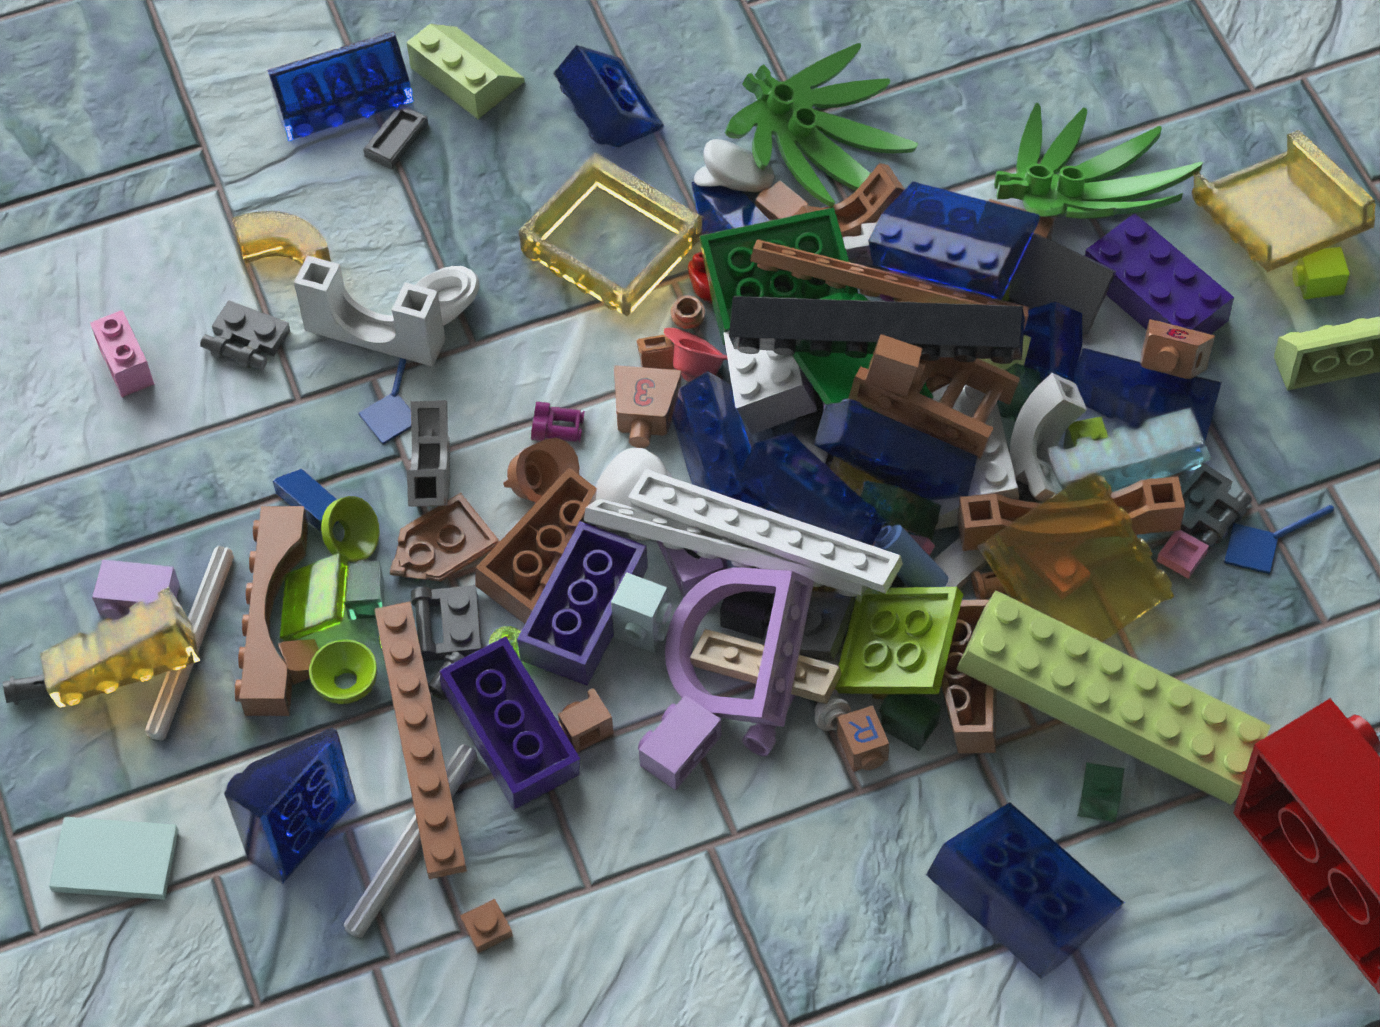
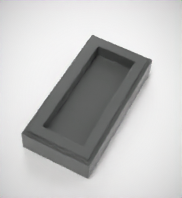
[363,104,428,169]

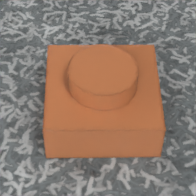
[460,899,513,953]

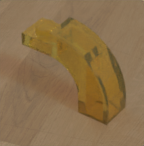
[232,211,331,267]

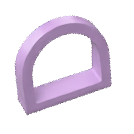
[665,567,814,727]

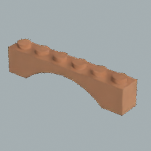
[957,476,1185,551]
[235,506,309,716]

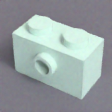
[611,572,672,654]

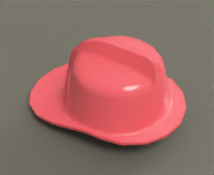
[663,327,728,387]

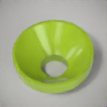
[321,496,380,562]
[309,639,377,704]

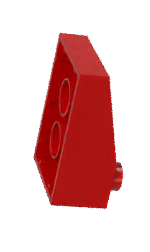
[1233,698,1380,994]

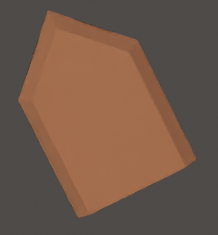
[390,492,500,582]

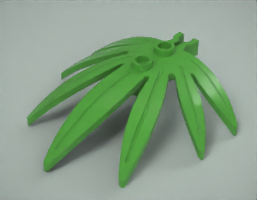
[725,43,918,207]
[994,103,1203,219]

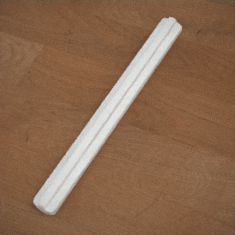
[145,546,234,741]
[344,744,477,938]

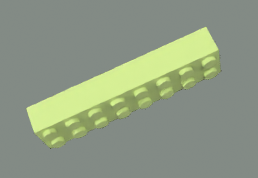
[957,590,1271,805]

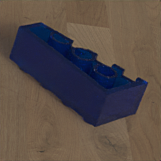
[1073,348,1222,462]
[814,399,978,502]
[736,432,886,546]

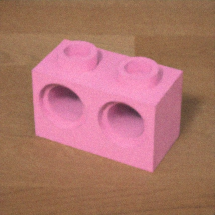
[90,310,154,397]

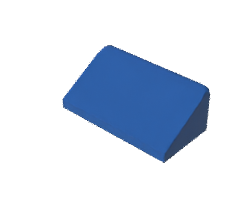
[273,469,339,532]

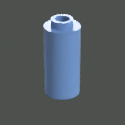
[874,525,948,587]

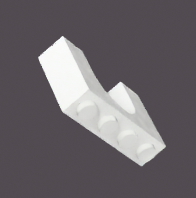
[294,255,446,367]

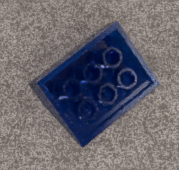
[868,181,1040,300]
[224,727,356,884]
[926,802,1124,979]

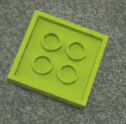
[835,587,963,694]

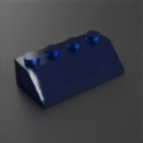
[267,31,413,141]
[672,371,768,507]

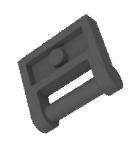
[411,585,482,662]

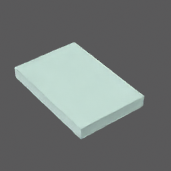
[49,817,179,900]

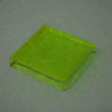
[280,553,348,641]

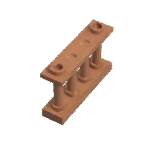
[849,357,1020,459]

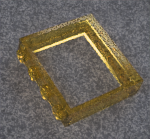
[519,152,702,317]

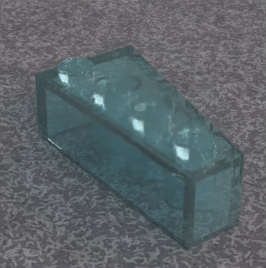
[1047,408,1212,502]

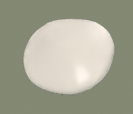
[694,139,775,192]
[400,266,480,326]
[596,448,672,512]

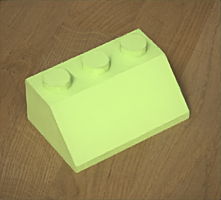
[406,24,525,119]
[1274,317,1380,391]

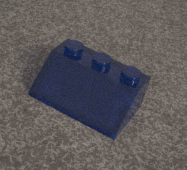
[553,45,664,148]

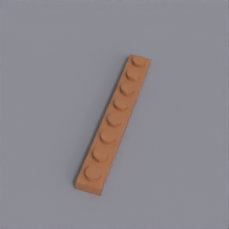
[750,239,1029,329]
[374,601,467,880]

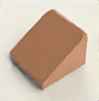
[636,335,676,370]
[278,639,319,685]

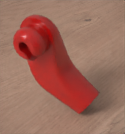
[688,252,713,305]

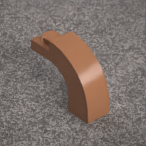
[794,163,905,237]

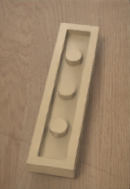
[690,629,842,704]

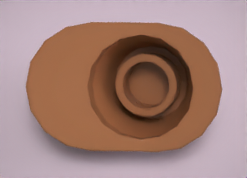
[503,438,580,503]

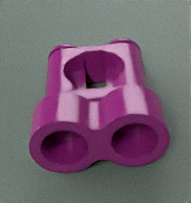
[531,401,585,442]

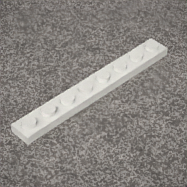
[628,469,903,593]
[584,498,868,596]

